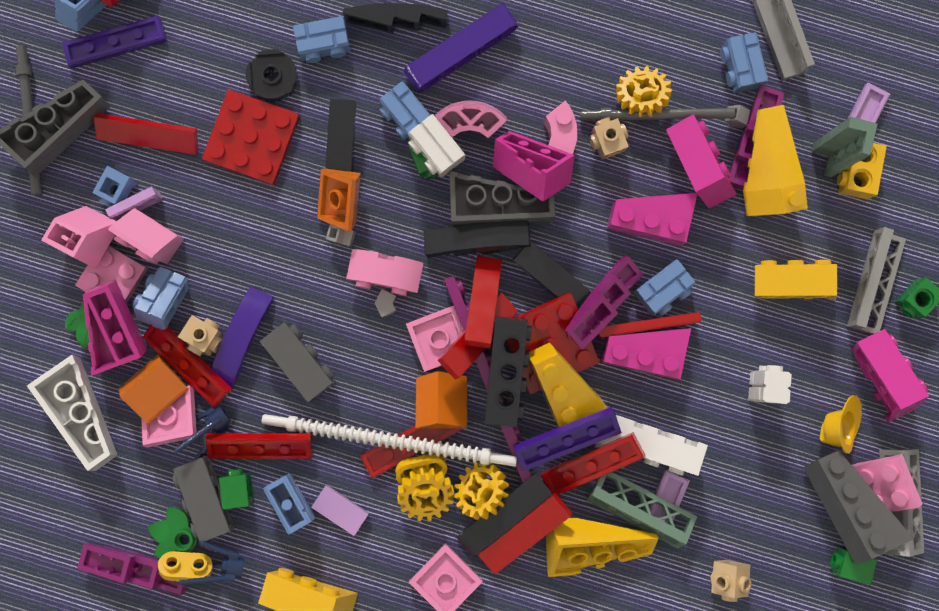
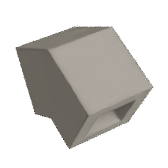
[725,105,750,129]
[326,224,356,247]
[375,289,397,318]

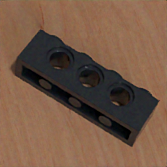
[485,316,532,427]

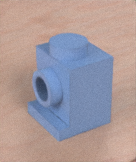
[92,166,138,207]

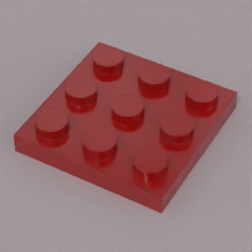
[202,89,300,186]
[506,292,600,394]

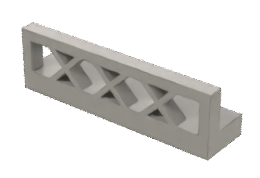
[752,0,815,81]
[847,227,906,334]
[879,449,924,557]

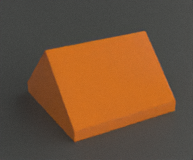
[317,169,361,231]
[118,354,189,424]
[415,371,468,429]

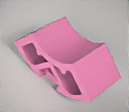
[544,100,577,154]
[435,101,507,138]
[346,249,423,296]

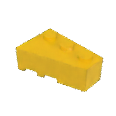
[755,260,837,300]
[529,343,608,427]
[258,568,358,611]

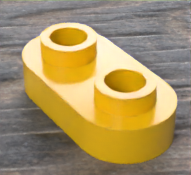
[395,453,447,485]
[158,552,212,581]

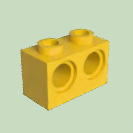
[837,143,887,200]

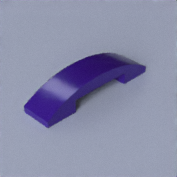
[211,287,274,390]

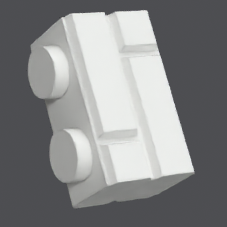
[408,114,465,177]
[748,365,792,404]

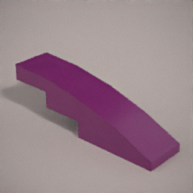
[728,85,784,190]
[565,255,644,350]
[77,543,187,595]

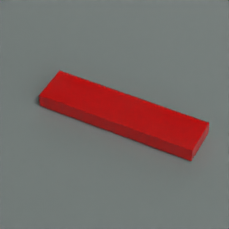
[94,113,198,155]
[464,256,502,349]
[437,292,518,380]
[596,312,702,338]
[142,324,232,408]
[360,426,463,478]
[541,432,646,495]
[205,433,313,459]
[478,493,572,574]

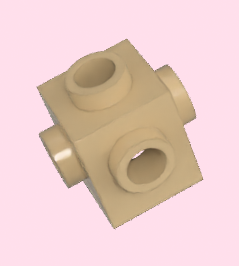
[589,117,629,160]
[178,315,224,356]
[710,560,751,602]

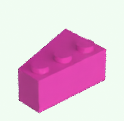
[666,114,737,209]
[493,131,575,201]
[607,193,697,247]
[83,279,147,376]
[600,328,691,379]
[852,329,929,423]

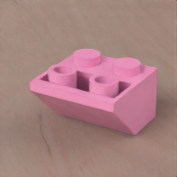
[42,206,116,269]
[108,208,184,265]

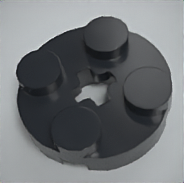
[246,49,298,101]

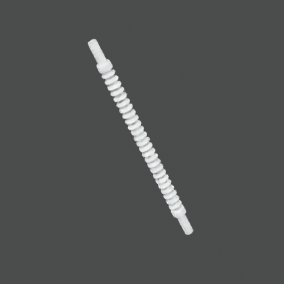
[262,414,517,467]

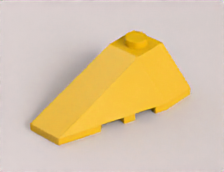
[743,105,808,216]
[546,518,659,577]

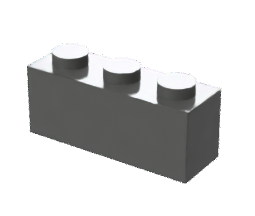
[260,322,335,402]
[173,456,236,542]

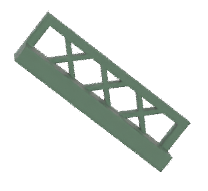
[811,117,878,177]
[586,472,697,548]

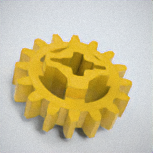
[616,66,672,117]
[454,462,509,520]
[397,468,454,521]

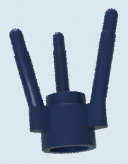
[174,406,232,460]
[178,541,245,585]

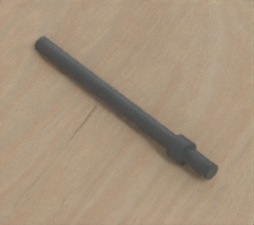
[15,45,42,196]
[580,108,735,121]

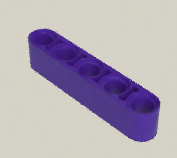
[403,4,519,93]

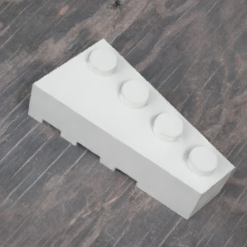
[27,355,118,471]
[594,415,708,476]

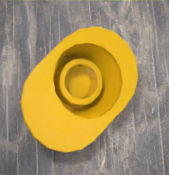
[820,395,862,454]

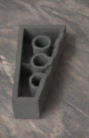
[0,80,110,177]
[449,171,555,226]
[803,451,914,564]

